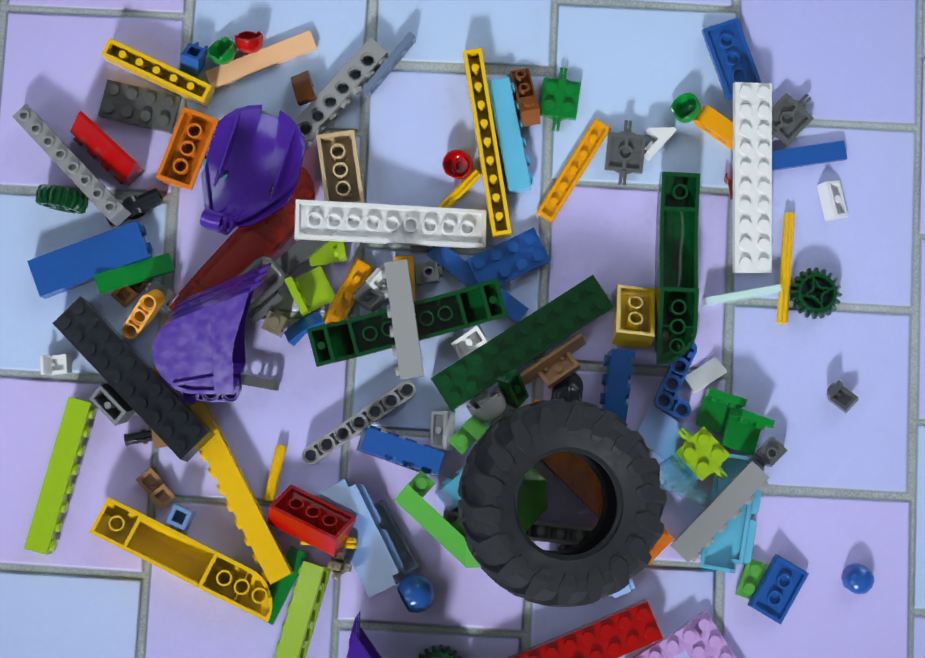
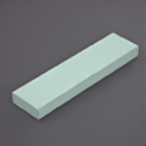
[702,284,782,307]

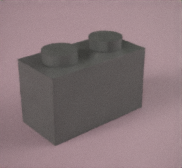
[89,383,135,426]

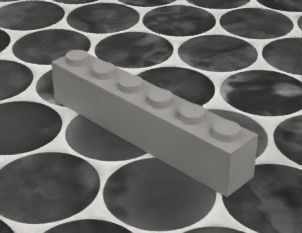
[381,259,424,380]
[670,461,769,563]

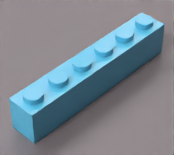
[487,77,534,195]

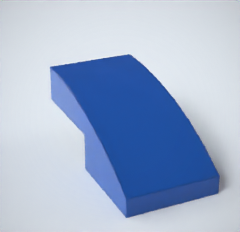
[284,311,325,346]

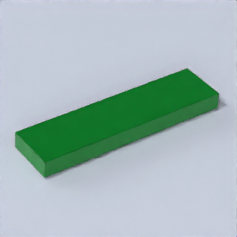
[94,253,175,294]
[263,545,309,625]

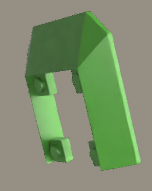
[394,415,548,568]

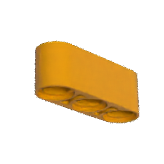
[693,105,733,151]
[122,289,165,340]

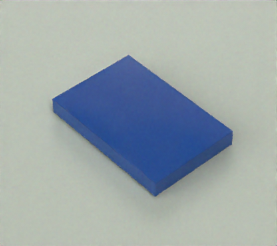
[747,554,809,625]

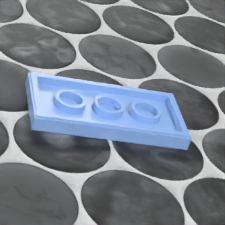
[637,406,699,480]

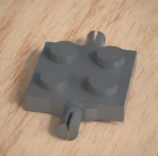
[772,93,814,146]
[604,120,646,185]

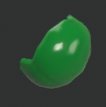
[207,37,237,65]
[671,93,701,123]

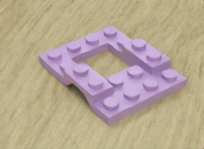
[632,610,736,658]

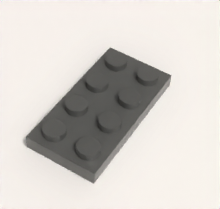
[98,79,182,134]

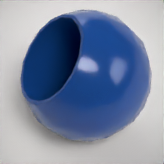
[397,573,435,613]

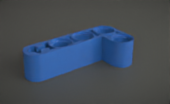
[653,342,697,419]

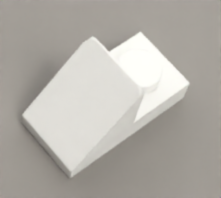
[644,127,677,161]
[451,325,489,359]

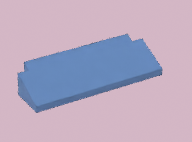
[318,479,403,598]

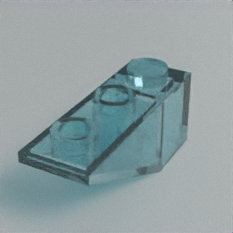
[659,455,709,507]

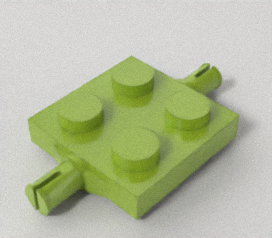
[675,426,730,481]

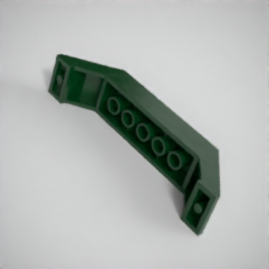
[307,278,508,367]

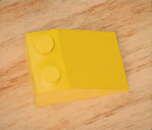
[612,284,655,349]

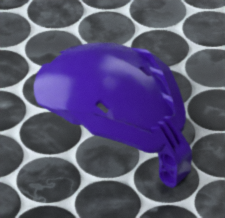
[200,105,306,235]

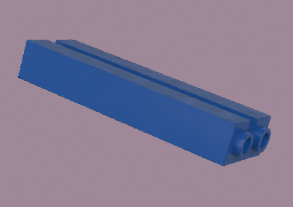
[27,221,154,299]

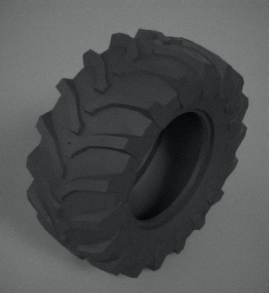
[458,399,667,607]

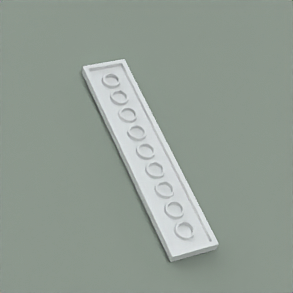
[733,82,772,274]
[294,199,486,249]

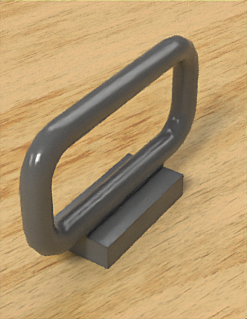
[238,256,285,324]

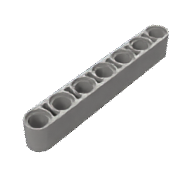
[302,381,416,464]

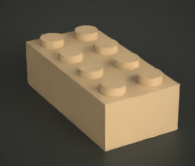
[316,130,365,203]

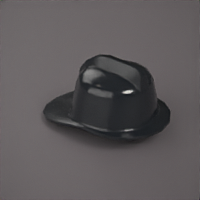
[551,372,583,401]

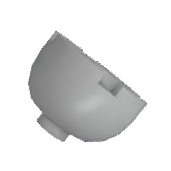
[466,387,506,424]

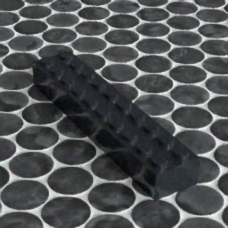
[52,296,215,462]

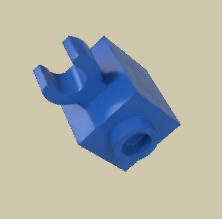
[180,42,208,77]

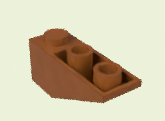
[510,68,541,127]

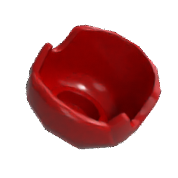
[235,31,263,53]
[442,150,473,179]

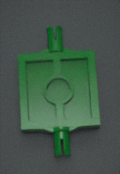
[540,67,581,131]

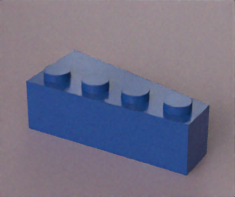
[599,349,636,422]
[356,425,445,475]

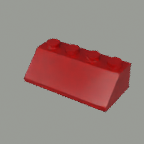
[70,111,145,186]
[268,484,357,556]

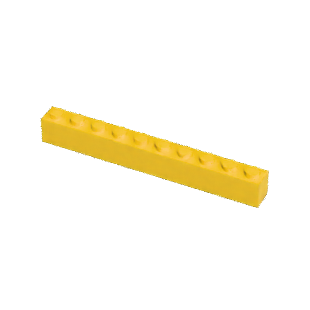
[463,48,512,240]
[189,402,293,584]

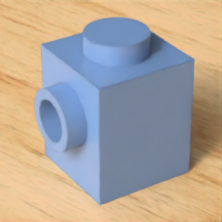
[166,504,196,532]

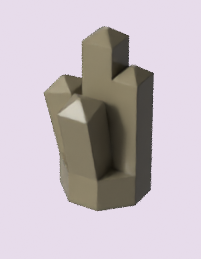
[327,552,352,580]

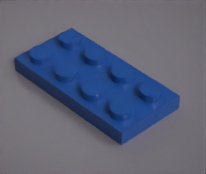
[701,18,762,100]
[466,227,551,286]

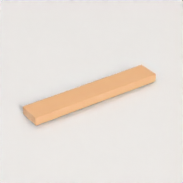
[205,30,317,90]

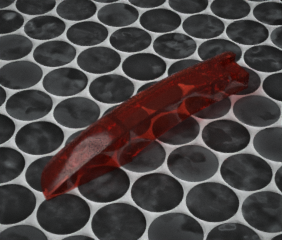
[168,166,315,311]

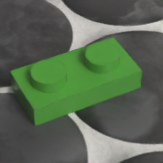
[735,559,767,599]

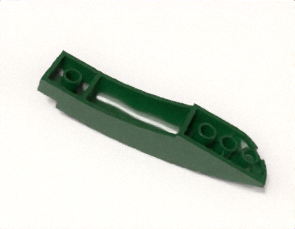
[655,172,700,365]

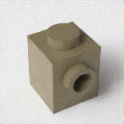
[261,310,289,338]

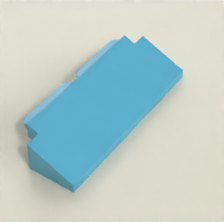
[700,454,762,573]

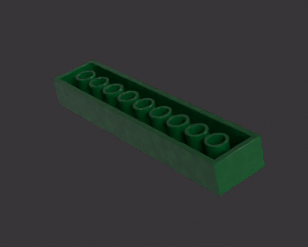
[431,275,614,412]

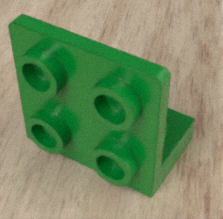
[695,388,747,434]
[720,408,775,456]

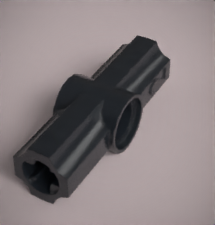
[105,188,164,227]

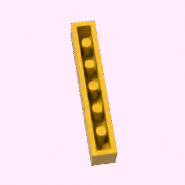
[101,38,216,108]

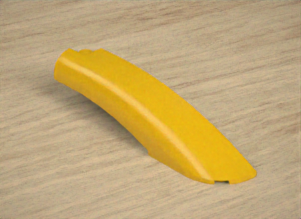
[89,497,272,622]

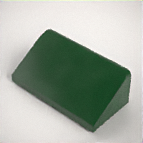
[496,369,529,409]

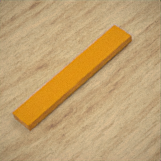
[536,118,611,223]

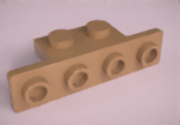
[520,333,586,389]

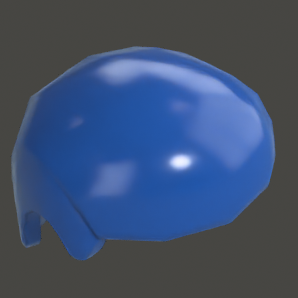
[841,563,875,595]

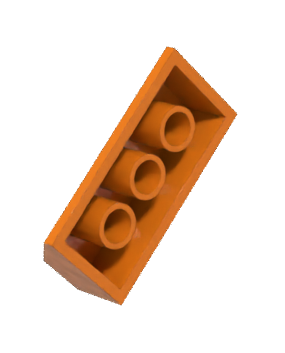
[156,107,219,191]

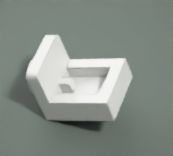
[365,267,389,301]
[40,354,72,375]

